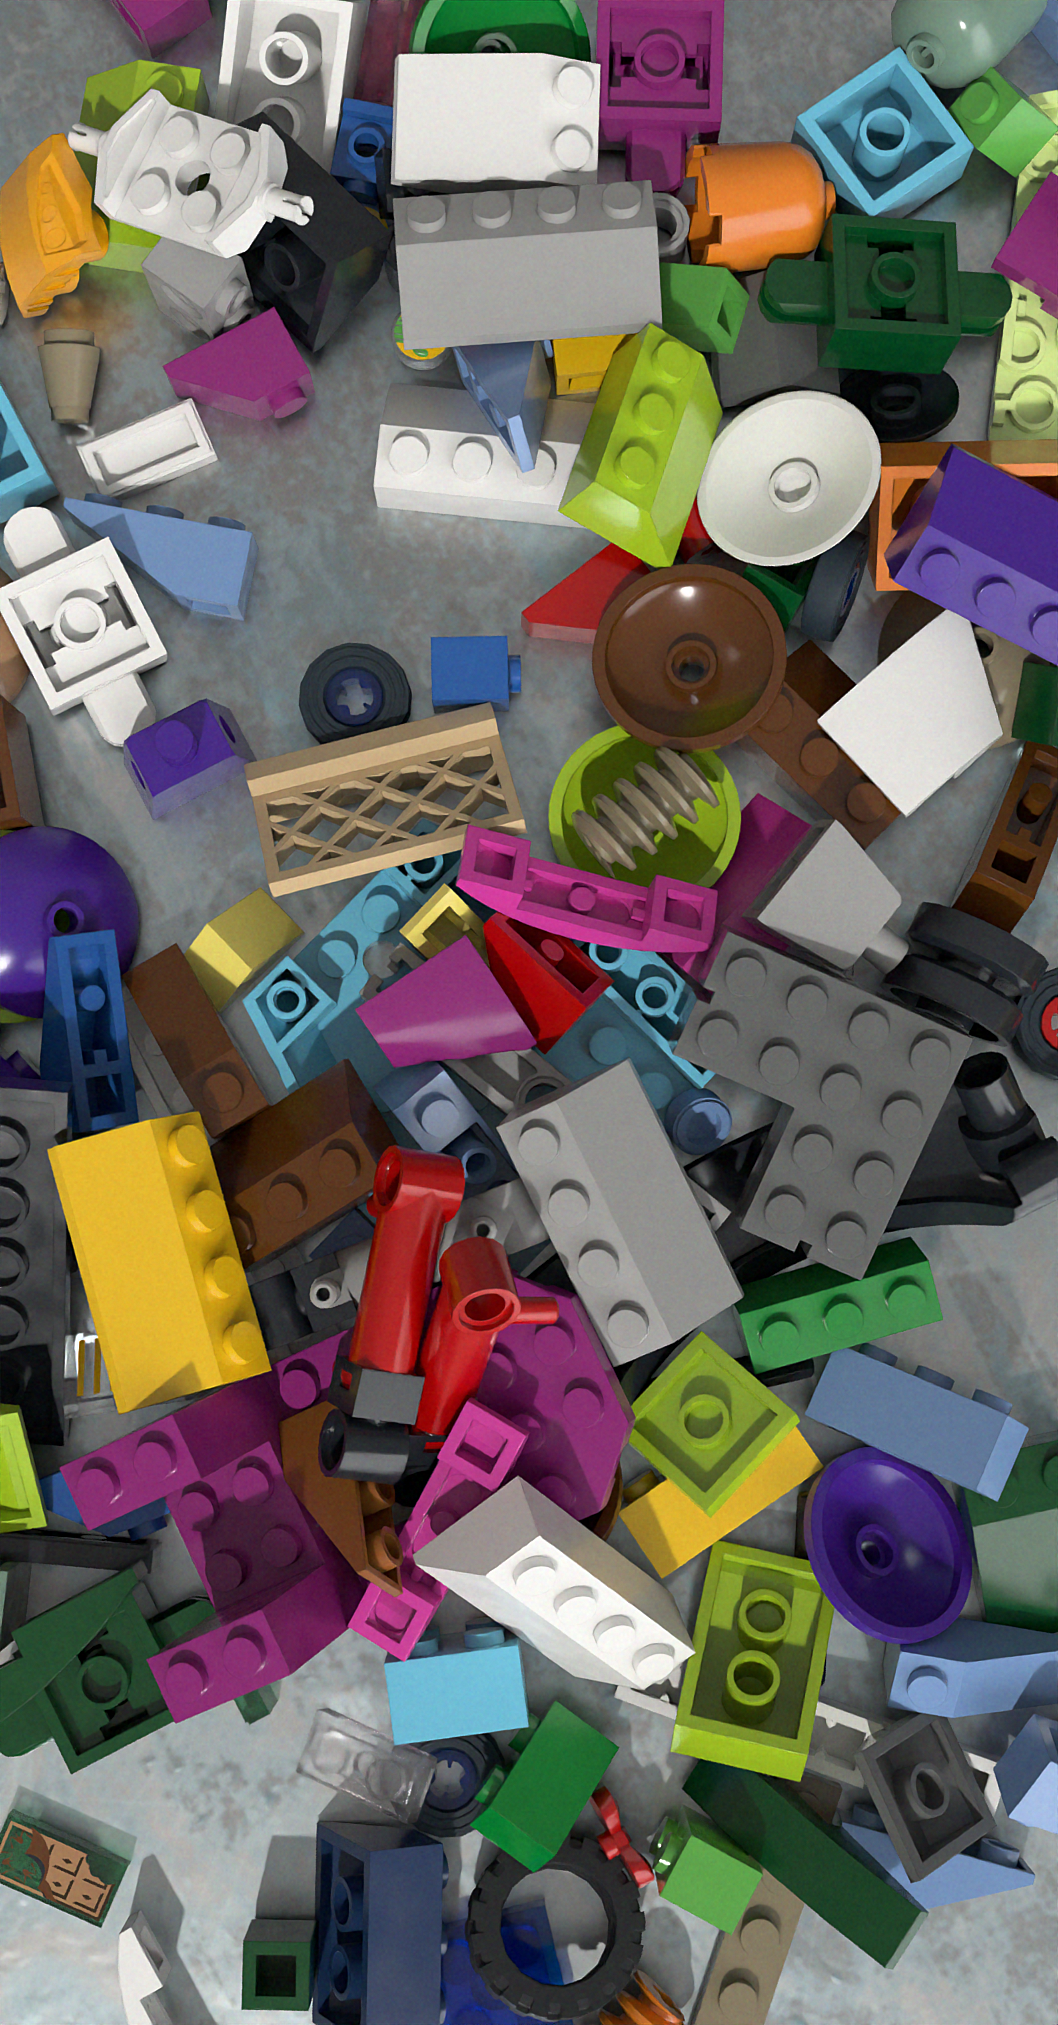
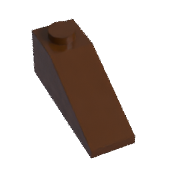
[950,741,1058,933]
[121,943,273,1141]

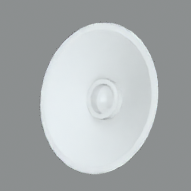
[697,390,881,566]

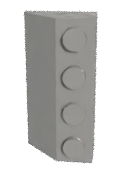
[393,180,662,350]
[496,1057,744,1367]

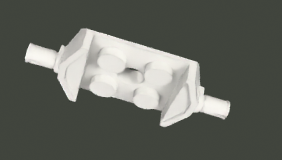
[68,88,314,258]

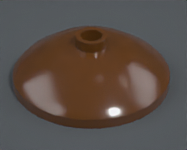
[592,564,787,754]

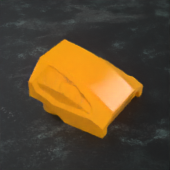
[0,133,109,318]

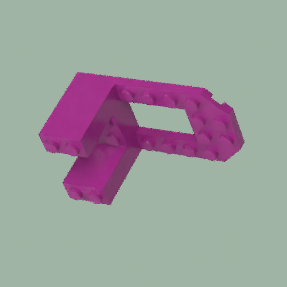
[59,1268,636,1724]

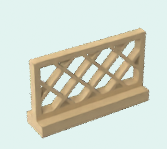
[244,702,527,897]

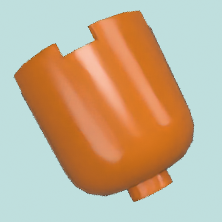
[684,141,836,273]

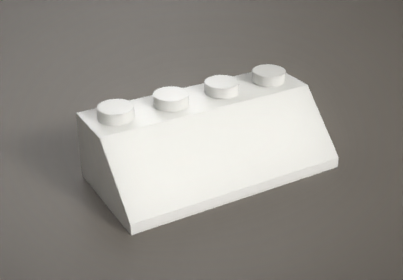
[373,383,596,529]
[413,1476,696,1690]

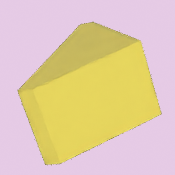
[399,883,490,970]
[184,887,305,1014]

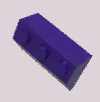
[883,443,1058,666]

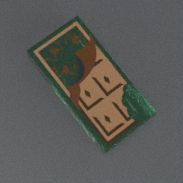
[0,1809,131,1928]

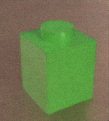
[947,66,1058,178]
[659,262,750,354]

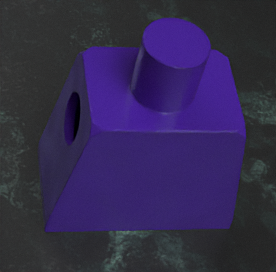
[124,698,257,820]

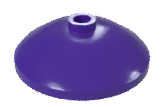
[0,826,139,1019]
[804,1447,972,1644]

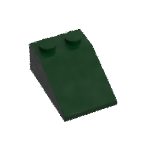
[951,1430,1058,1634]

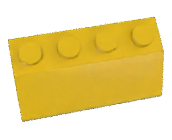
[47,1111,272,1415]

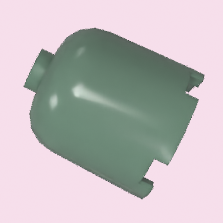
[891,0,1047,89]

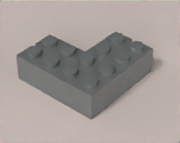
[668,923,973,1280]

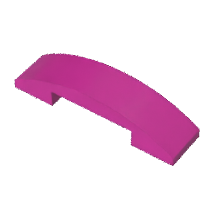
[456,824,718,953]
[347,1397,530,1662]

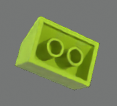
[74,60,210,273]
[558,323,723,569]

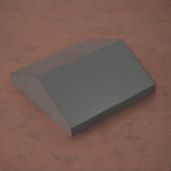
[710,270,840,407]
[852,1712,997,1883]

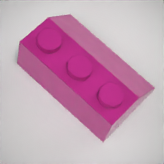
[655,793,812,1003]

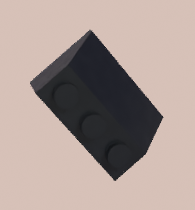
[196,112,392,353]

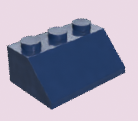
[312,1821,449,2025]

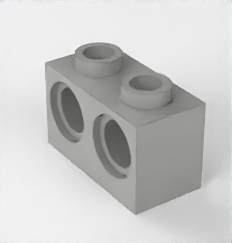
[141,237,255,343]

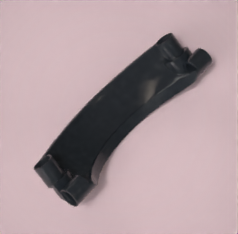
[526,1051,1058,1406]

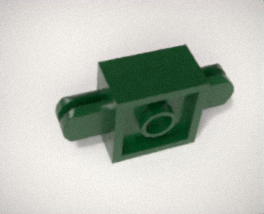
[757,214,1013,374]
[0,1581,216,1774]

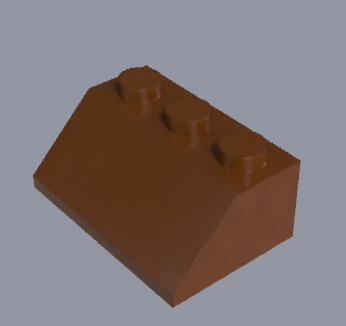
[735,639,902,851]
[210,1058,399,1274]

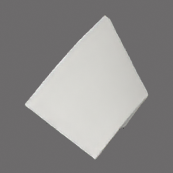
[817,609,1003,818]

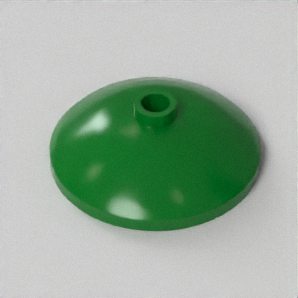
[409,0,591,62]

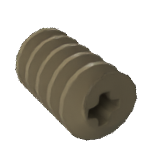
[571,746,720,879]

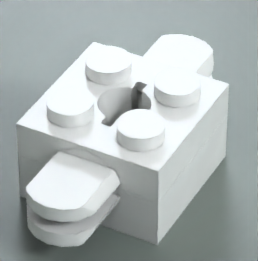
[0,507,167,747]

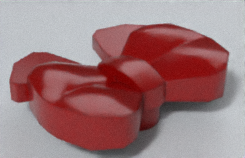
[589,1786,655,1889]

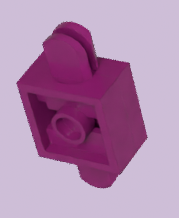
[595,0,725,198]

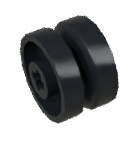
[880,902,1049,1047]

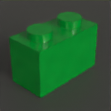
[470,1700,620,1873]

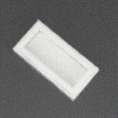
[76,398,218,501]

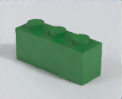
[731,1236,943,1374]

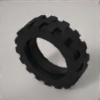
[464,1833,646,2022]

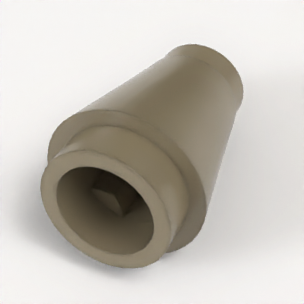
[37,328,101,424]

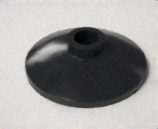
[840,369,959,443]

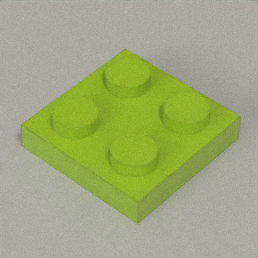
[628,1331,800,1518]

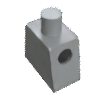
[742,819,909,974]

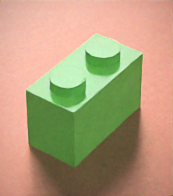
[649,1804,763,1935]

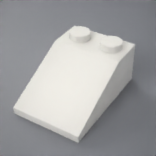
[215,0,368,174]
[391,53,600,194]

